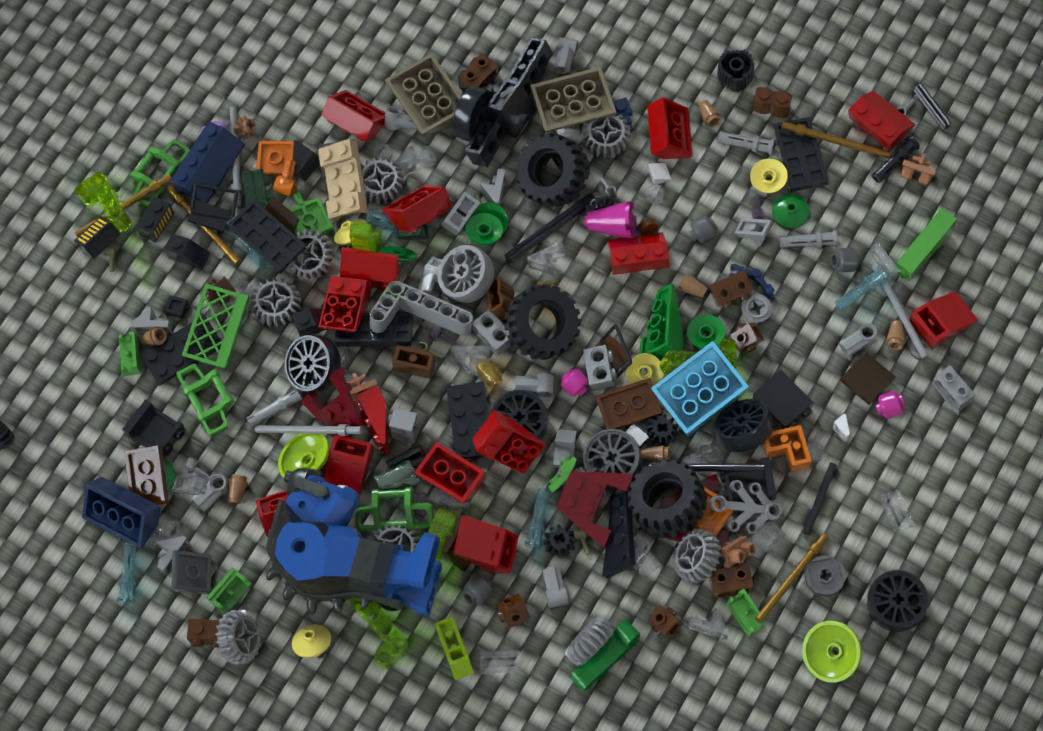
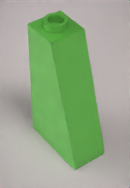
[894,208,957,281]

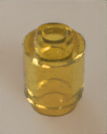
[476,358,503,387]

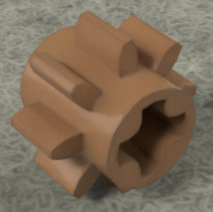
[233,116,256,140]

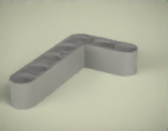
[370,281,473,335]

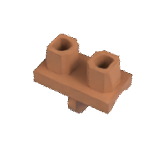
[902,153,936,186]
[347,373,377,403]
[720,536,756,568]

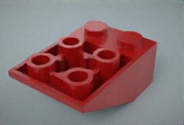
[318,276,371,332]
[909,291,978,350]
[356,385,389,457]
[472,410,546,474]
[324,434,374,499]
[453,516,519,574]

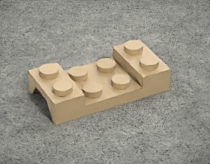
[318,139,368,222]

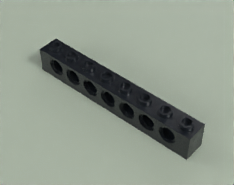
[465,37,553,168]

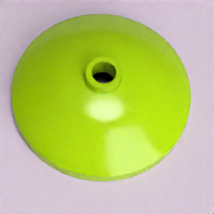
[278,434,330,478]
[802,621,862,682]

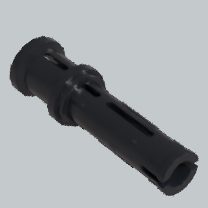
[871,136,920,183]

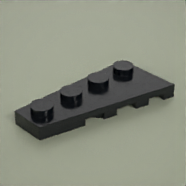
[602,492,636,579]

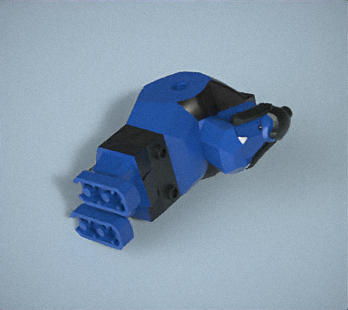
[266,468,442,616]

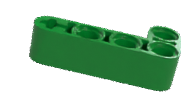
[569,619,640,692]

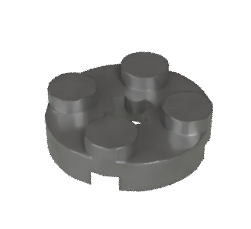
[805,556,846,596]

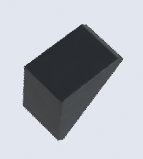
[294,140,320,181]

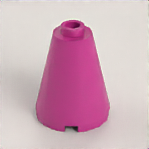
[584,201,637,239]

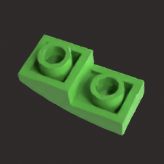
[548,456,577,493]

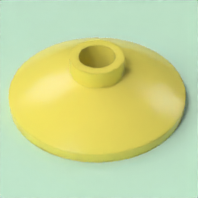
[750,159,788,194]
[334,219,368,246]
[626,353,664,386]
[292,624,331,658]

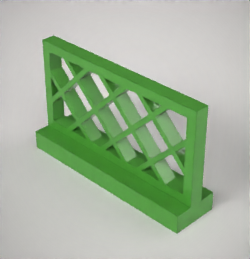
[182,283,250,370]

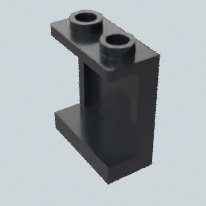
[487,78,536,138]
[752,370,814,429]
[122,399,186,458]
[719,457,777,503]

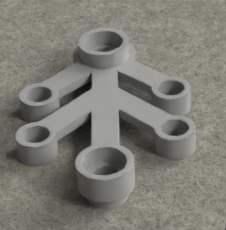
[709,480,782,534]

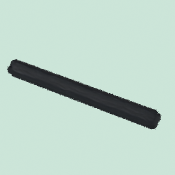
[504,193,596,263]

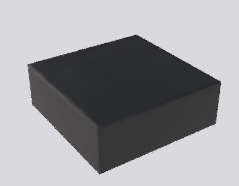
[164,295,189,319]

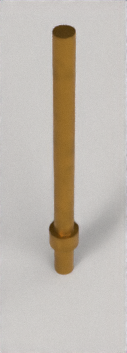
[781,121,890,159]
[75,174,172,237]
[166,185,241,265]
[755,533,829,623]

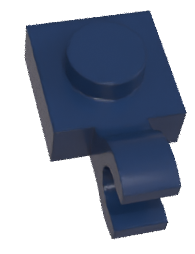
[613,97,633,128]

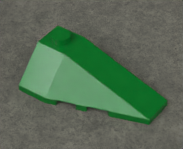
[639,283,684,362]

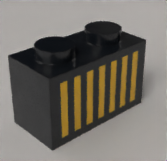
[135,196,174,243]
[74,216,121,259]

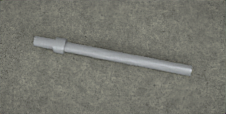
[230,107,243,207]
[871,261,929,360]
[255,424,363,436]

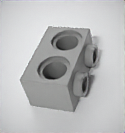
[441,192,480,236]
[472,309,514,356]
[583,345,617,391]
[932,366,975,413]
[387,408,420,444]

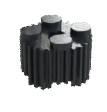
[717,49,755,92]

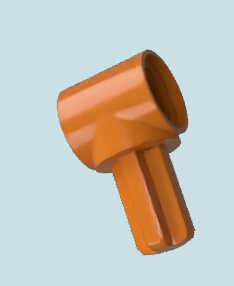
[273,159,297,197]

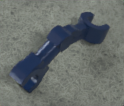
[729,264,775,299]

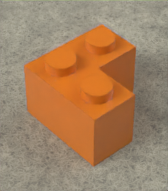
[762,425,812,473]

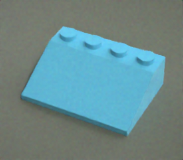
[651,341,749,437]

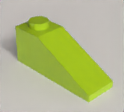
[434,616,474,680]

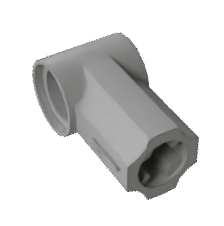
[554,37,578,74]
[384,106,419,131]
[839,323,877,357]
[515,373,554,397]
[192,474,229,512]
[543,566,569,608]

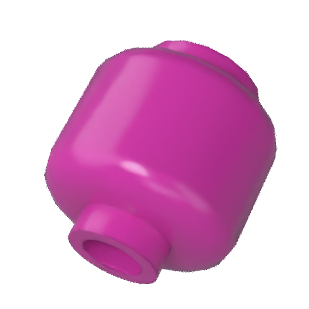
[561,368,589,397]
[875,391,906,419]

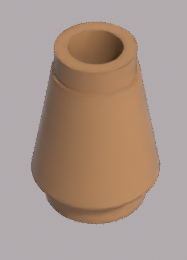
[698,100,721,127]
[678,274,707,298]
[886,321,905,350]
[140,326,167,345]
[641,445,670,463]
[228,474,248,504]

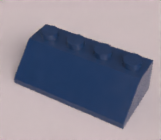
[170,121,245,204]
[82,477,161,549]

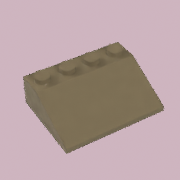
[385,53,461,136]
[530,67,616,133]

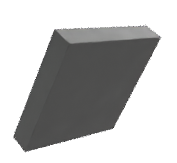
[171,550,212,595]

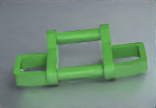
[129,139,190,207]
[177,364,235,437]
[354,487,435,532]

